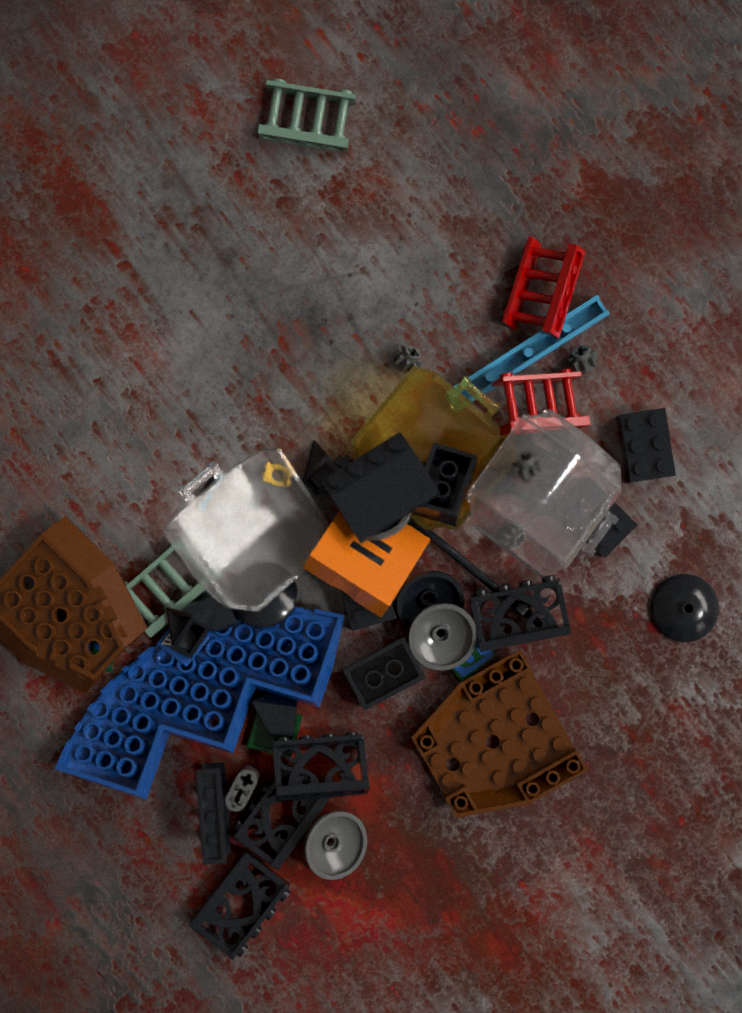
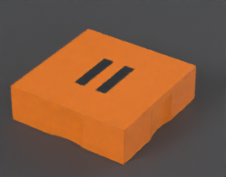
[303,511,431,617]

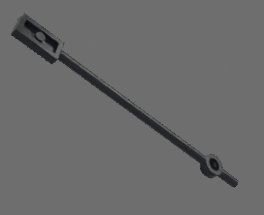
[334,454,542,627]

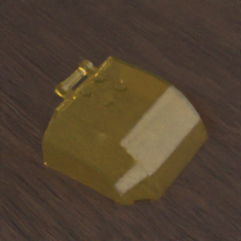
[351,366,520,530]

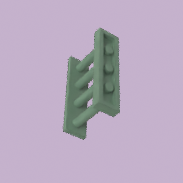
[258,78,356,153]
[124,536,221,638]

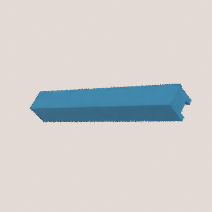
[445,295,610,413]

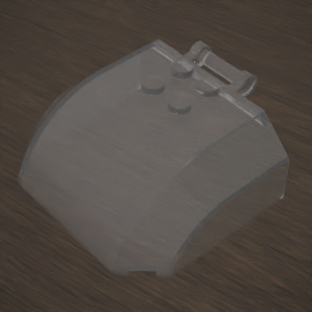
[468,409,622,577]
[163,448,328,612]

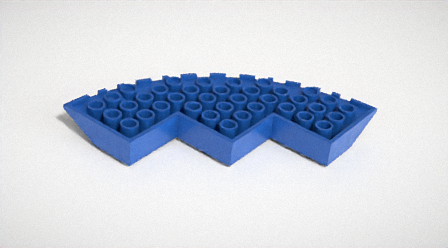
[55,607,344,800]

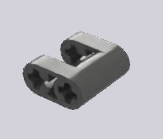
[225,764,260,812]

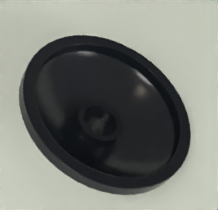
[230,563,298,629]
[396,571,464,631]
[650,574,719,642]

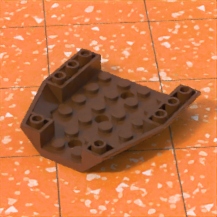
[0,516,148,694]
[411,649,588,818]

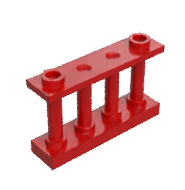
[502,236,585,338]
[491,369,591,436]

